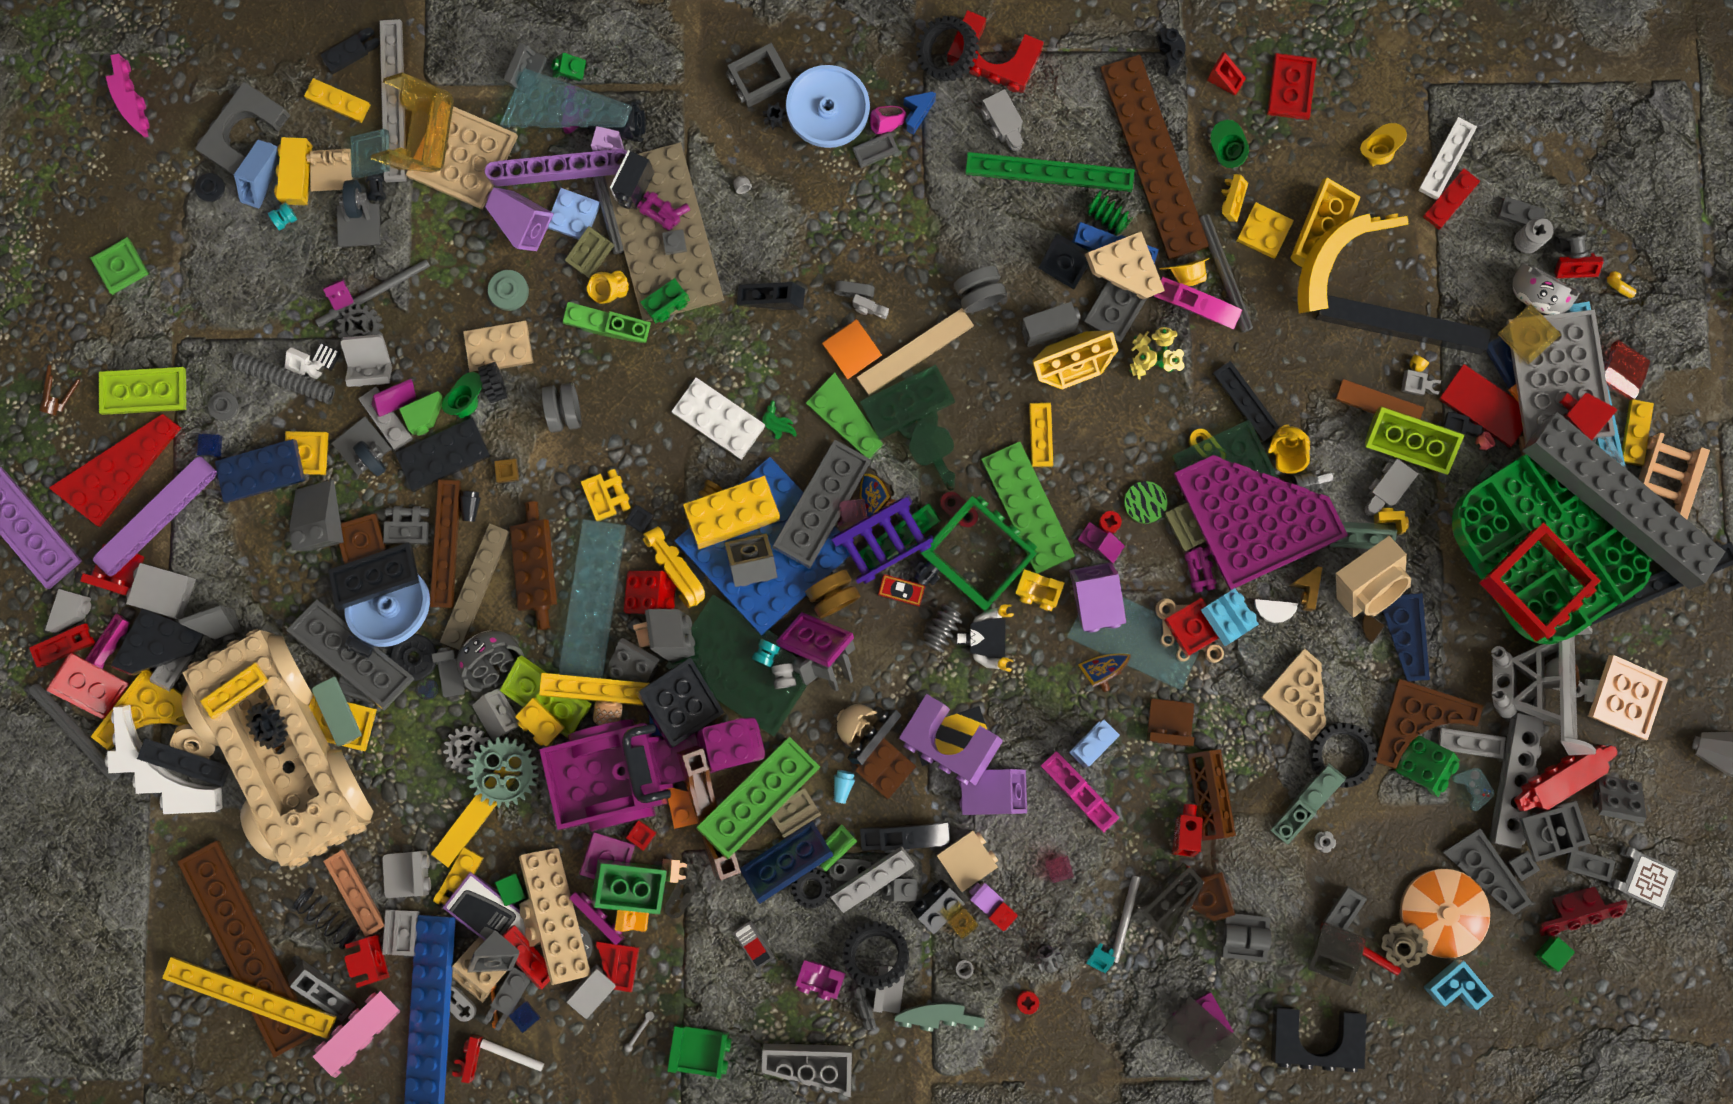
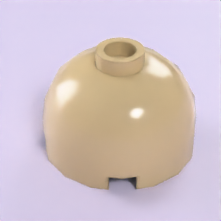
[837,704,877,747]

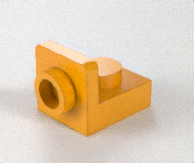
[615,910,649,932]

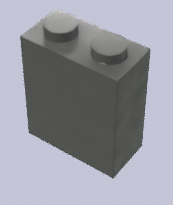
[1020,302,1081,348]

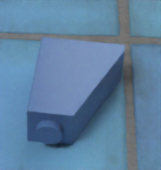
[234,140,280,209]

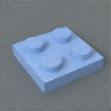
[548,188,601,240]

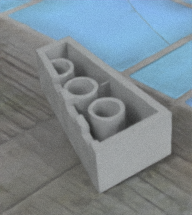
[762,1043,852,1097]

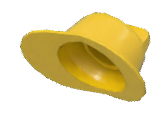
[1360,123,1407,167]
[1159,257,1209,286]

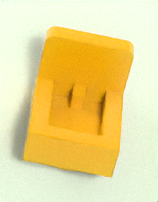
[1374,508,1409,535]

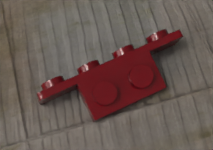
[1539,886,1628,937]

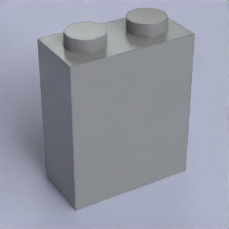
[126,563,196,619]

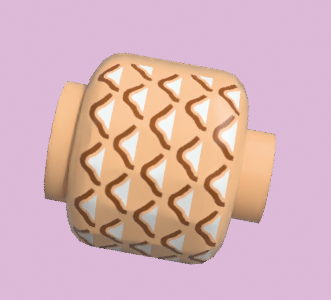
[593,701,622,725]

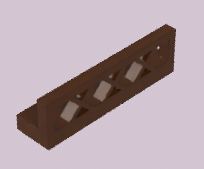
[1187,749,1236,841]

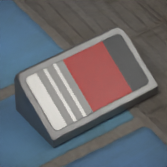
[733,920,775,969]

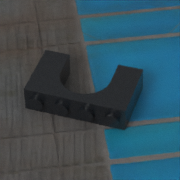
[1271,1006,1367,1072]

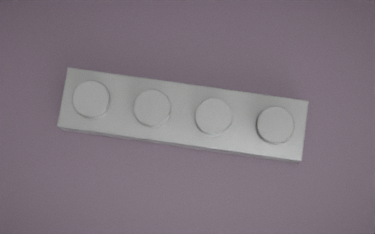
[830,846,915,913]

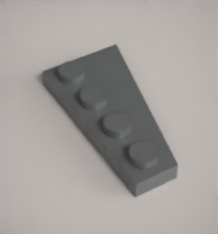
[1442,828,1532,915]

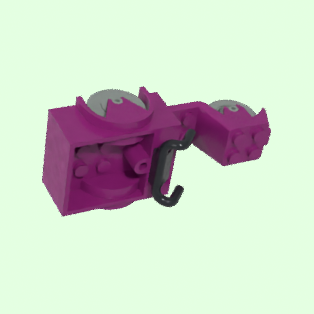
[539,717,765,832]

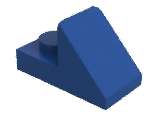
[903,92,936,135]

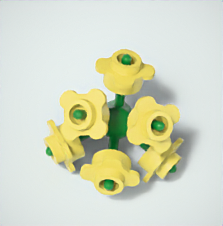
[1129,327,1184,380]

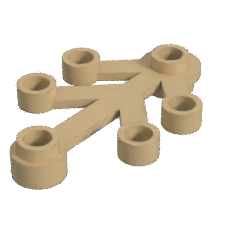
[1155,599,1224,663]

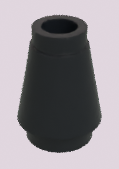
[460,491,481,522]

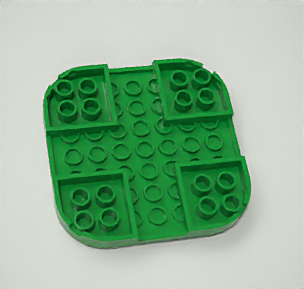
[1452,454,1653,644]

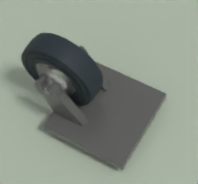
[337,180,381,247]
[332,417,391,477]

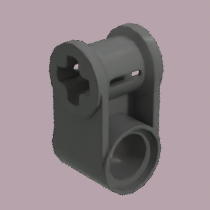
[1553,229,1589,258]

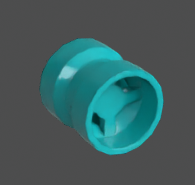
[268,202,298,231]
[752,639,780,668]

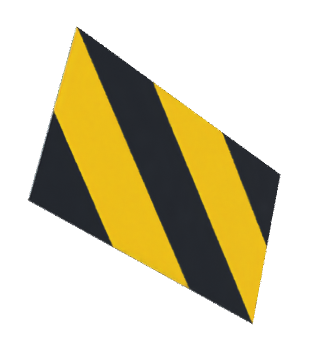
[917,706,987,766]

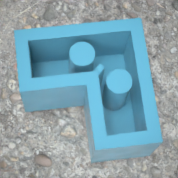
[1424,959,1493,1010]

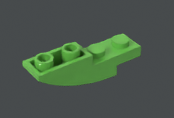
[562,302,651,343]

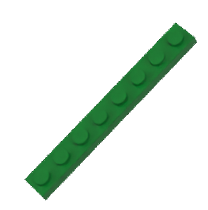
[965,152,1135,192]

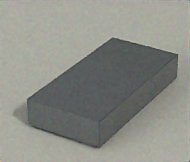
[852,132,899,168]

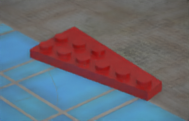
[49,414,181,527]

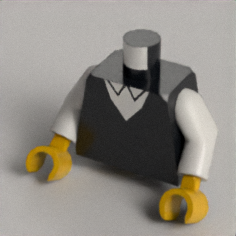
[957,604,1013,672]

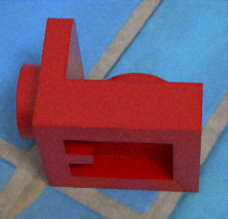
[988,901,1018,931]

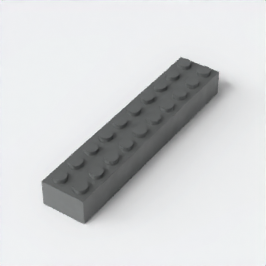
[1522,412,1725,590]

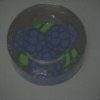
[416,678,439,700]

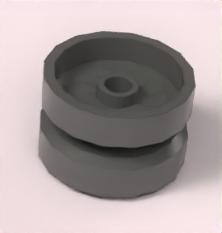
[954,266,1007,313]
[542,382,582,433]

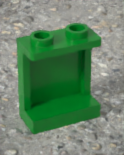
[667,1024,732,1079]

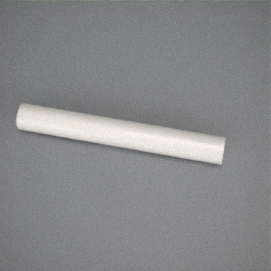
[480,1039,544,1072]

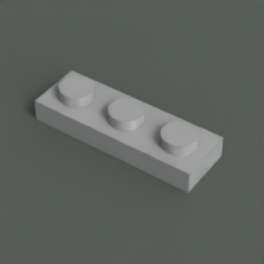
[359,387,413,450]

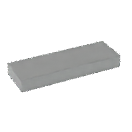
[1437,728,1506,759]

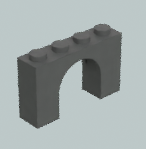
[195,82,290,176]

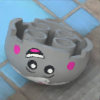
[1512,262,1580,315]

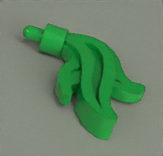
[762,400,797,439]

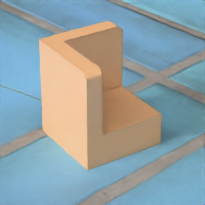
[633,622,650,648]

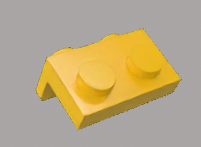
[515,698,566,747]

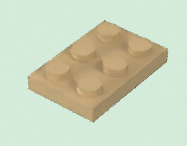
[464,321,533,373]

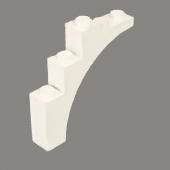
[105,705,223,814]

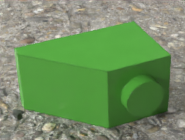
[399,391,444,436]

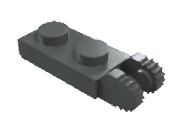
[483,967,531,1031]

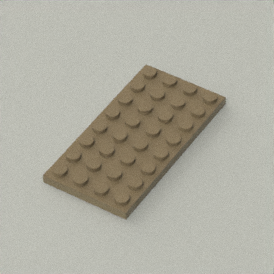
[600,142,725,321]

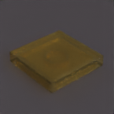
[1498,304,1561,364]

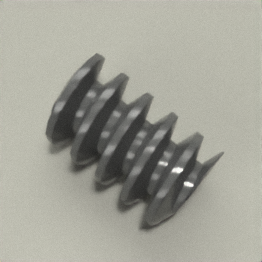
[920,604,963,653]

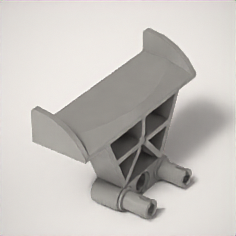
[1491,626,1596,755]

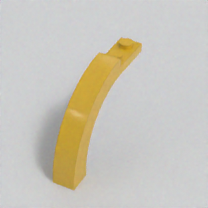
[1298,213,1408,313]

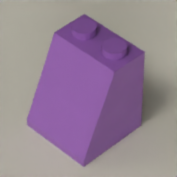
[485,187,554,251]
[1069,562,1126,632]
[959,769,1027,815]

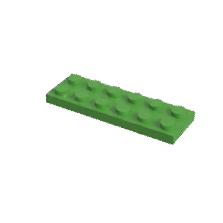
[981,442,1075,574]
[696,737,820,860]

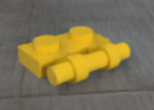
[581,469,631,522]

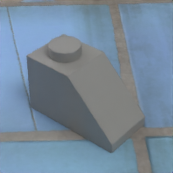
[45,589,91,633]

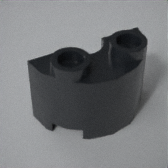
[1156,28,1186,76]

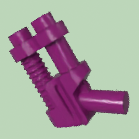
[637,191,690,231]
[1184,546,1217,593]

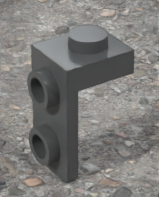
[432,647,465,698]

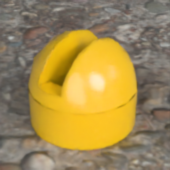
[1410,354,1429,372]

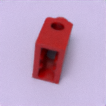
[1559,393,1617,440]
[1172,804,1203,857]

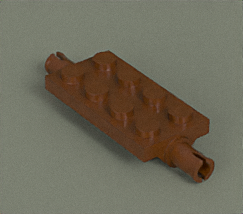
[510,501,557,630]

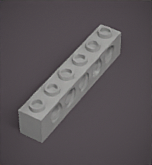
[1489,713,1545,848]

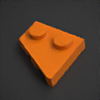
[666,788,698,829]

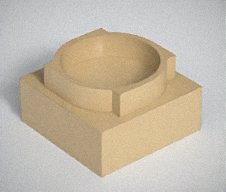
[1336,536,1411,618]

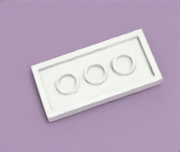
[672,378,765,460]

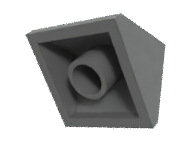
[467,930,519,973]

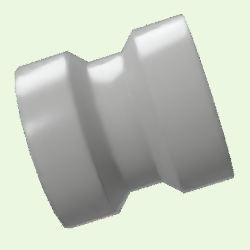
[771,664,796,689]

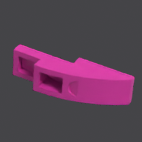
[106,53,150,137]
[1154,277,1242,330]

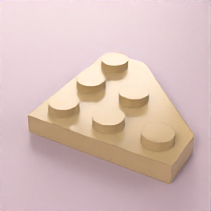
[1085,232,1165,299]
[1261,649,1326,741]

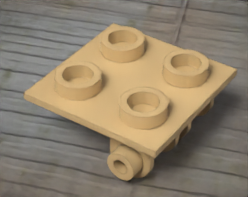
[307,149,352,192]

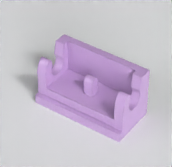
[591,126,624,163]

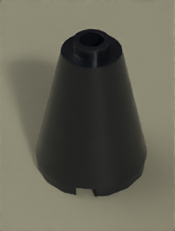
[586,99,646,142]

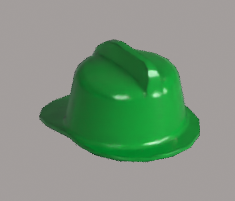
[1210,120,1249,168]
[442,372,482,418]

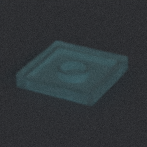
[351,129,390,179]

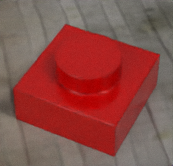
[626,820,657,851]

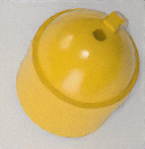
[1268,425,1310,474]

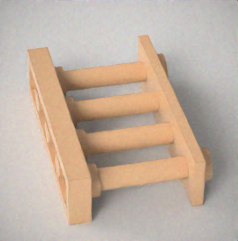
[1638,432,1710,519]

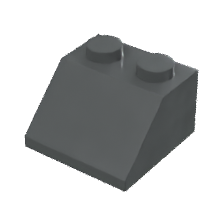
[725,533,778,587]
[645,609,695,663]

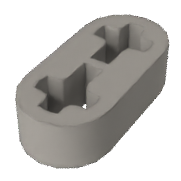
[450,985,477,1022]

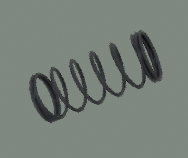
[292,887,360,950]

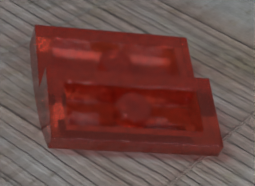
[1603,340,1650,401]

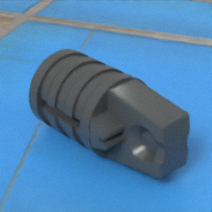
[1292,469,1334,491]

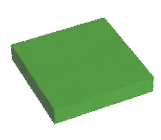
[91,237,149,295]

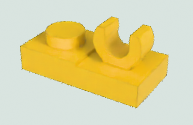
[1221,174,1248,222]

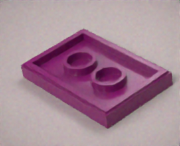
[776,612,854,668]

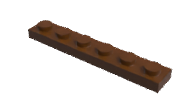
[430,480,461,608]

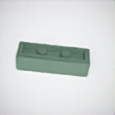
[1329,522,1397,549]
[312,677,362,746]

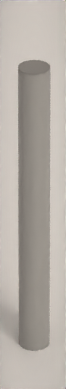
[1112,875,1141,963]

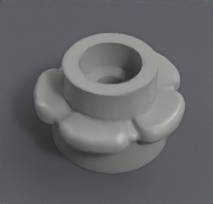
[1314,831,1336,853]

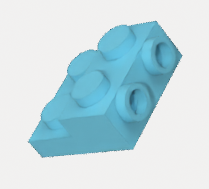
[1201,588,1259,646]

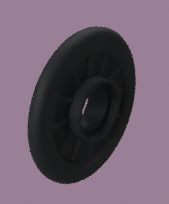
[390,634,437,681]

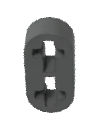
[834,281,875,300]

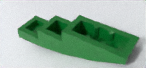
[859,504,942,570]

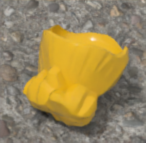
[587,271,629,304]

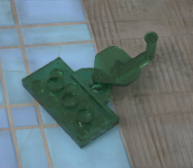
[860,365,955,491]

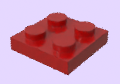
[1164,598,1219,657]

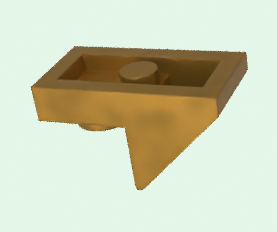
[1289,566,1323,612]

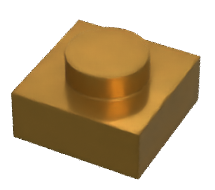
[494,459,519,483]

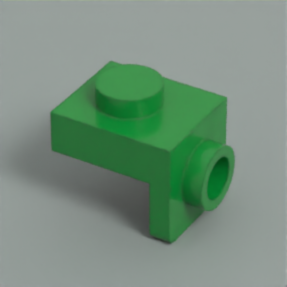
[551,53,586,82]

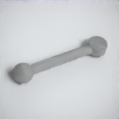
[624,1011,654,1052]

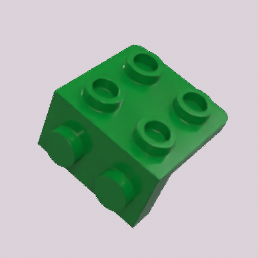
[1395,735,1460,797]

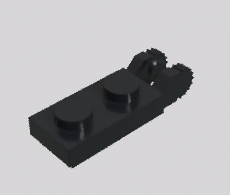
[321,27,380,74]

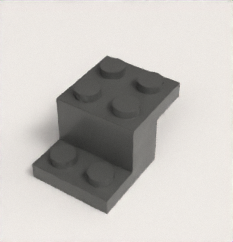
[1520,801,1590,862]

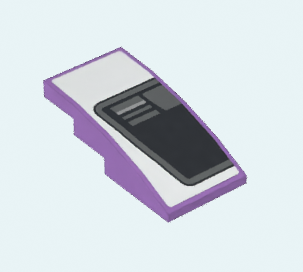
[443,872,526,941]

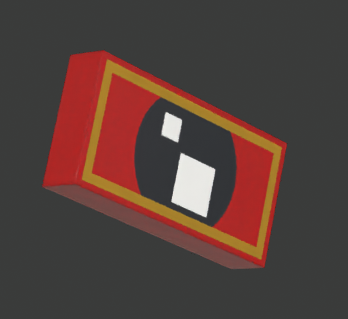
[878,574,925,607]

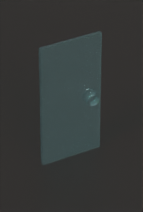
[1067,597,1200,691]

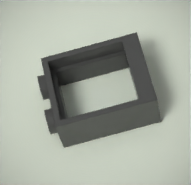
[726,43,792,108]

